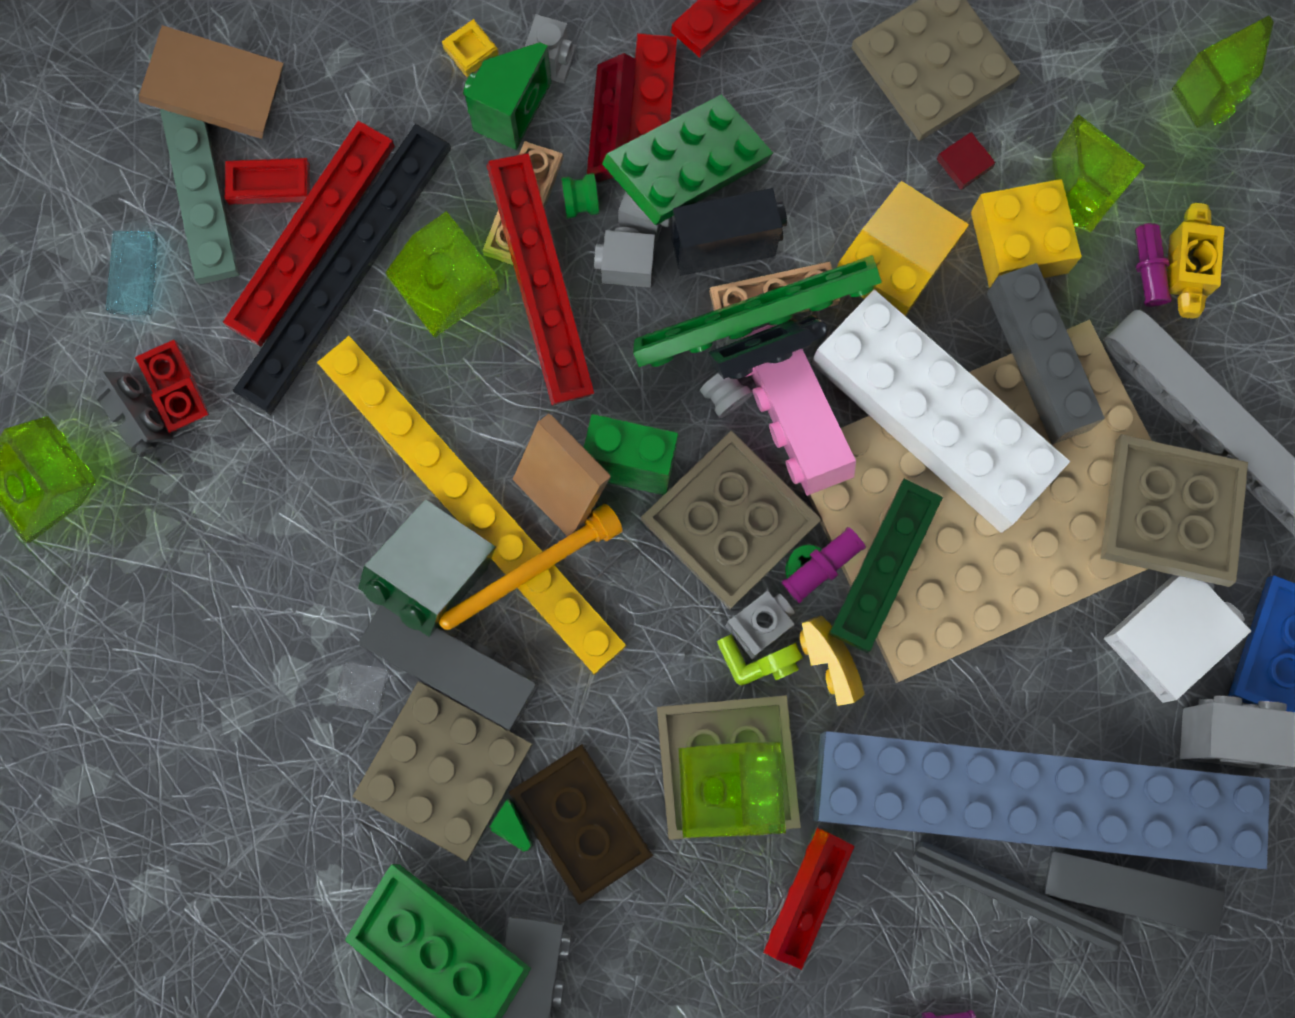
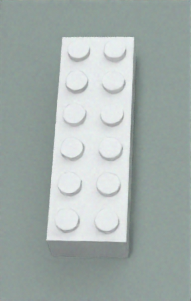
[811,289,1070,533]

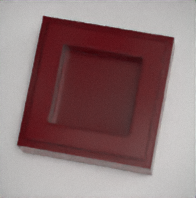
[937,132,996,190]

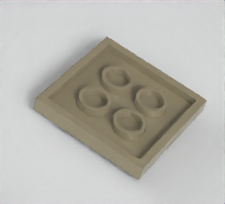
[851,0,1021,141]
[641,430,822,610]
[1101,434,1248,587]
[352,681,533,861]
[656,695,801,840]

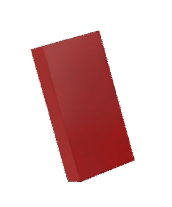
[225,158,310,205]

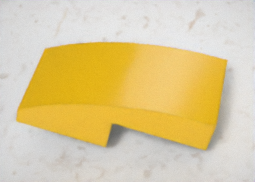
[800,616,865,706]

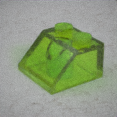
[1172,15,1274,128]
[1052,114,1145,232]
[385,211,500,338]
[0,416,96,544]
[679,742,786,838]

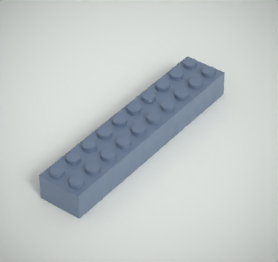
[813,731,1270,869]

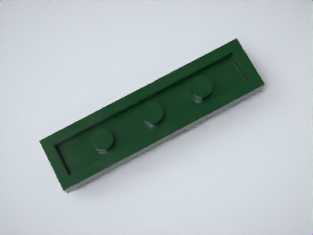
[828,478,943,653]

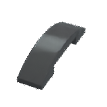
[1043,851,1226,936]

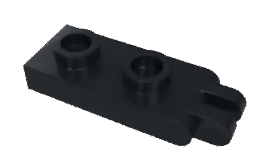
[708,315,827,379]

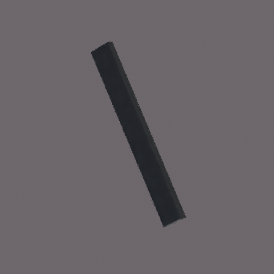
[232,123,451,416]

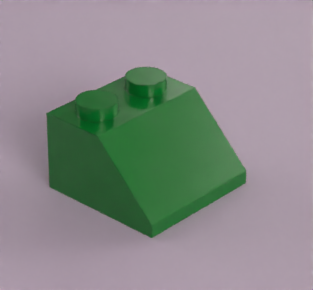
[463,42,552,150]

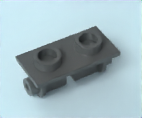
[95,372,173,457]

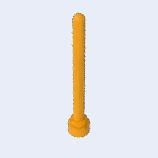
[439,504,623,630]

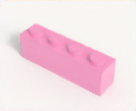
[741,320,856,496]

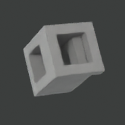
[525,14,577,84]
[725,590,795,659]

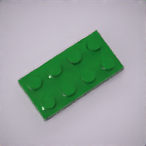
[602,94,773,226]
[345,864,532,1018]

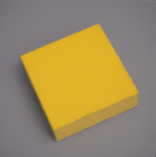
[442,19,499,77]

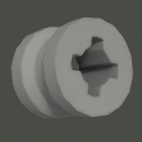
[700,373,753,418]

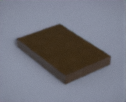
[509,744,653,905]

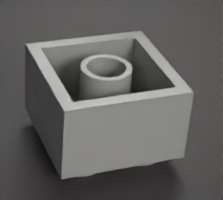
[1180,696,1295,770]

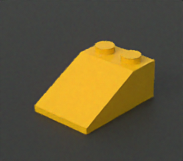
[837,181,969,317]

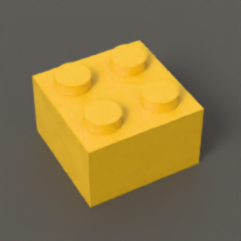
[971,179,1082,288]

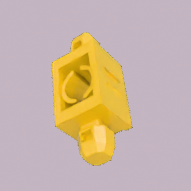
[1167,203,1224,319]

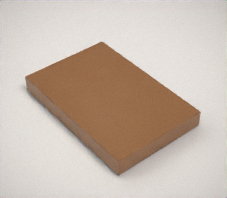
[139,25,283,139]
[513,414,610,536]

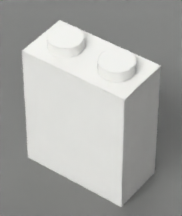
[1104,575,1251,703]

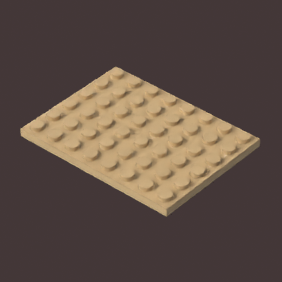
[808,320,1152,683]

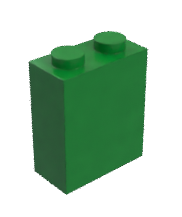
[584,414,678,495]

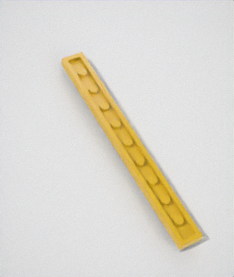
[317,336,626,676]

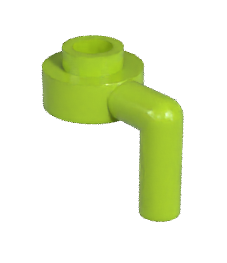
[716,634,803,685]

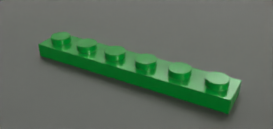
[633,255,882,367]

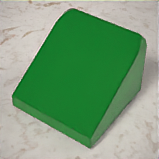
[490,799,533,852]

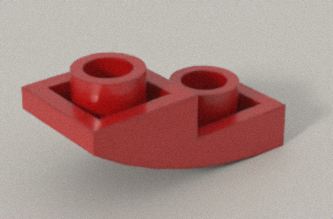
[135,339,209,433]

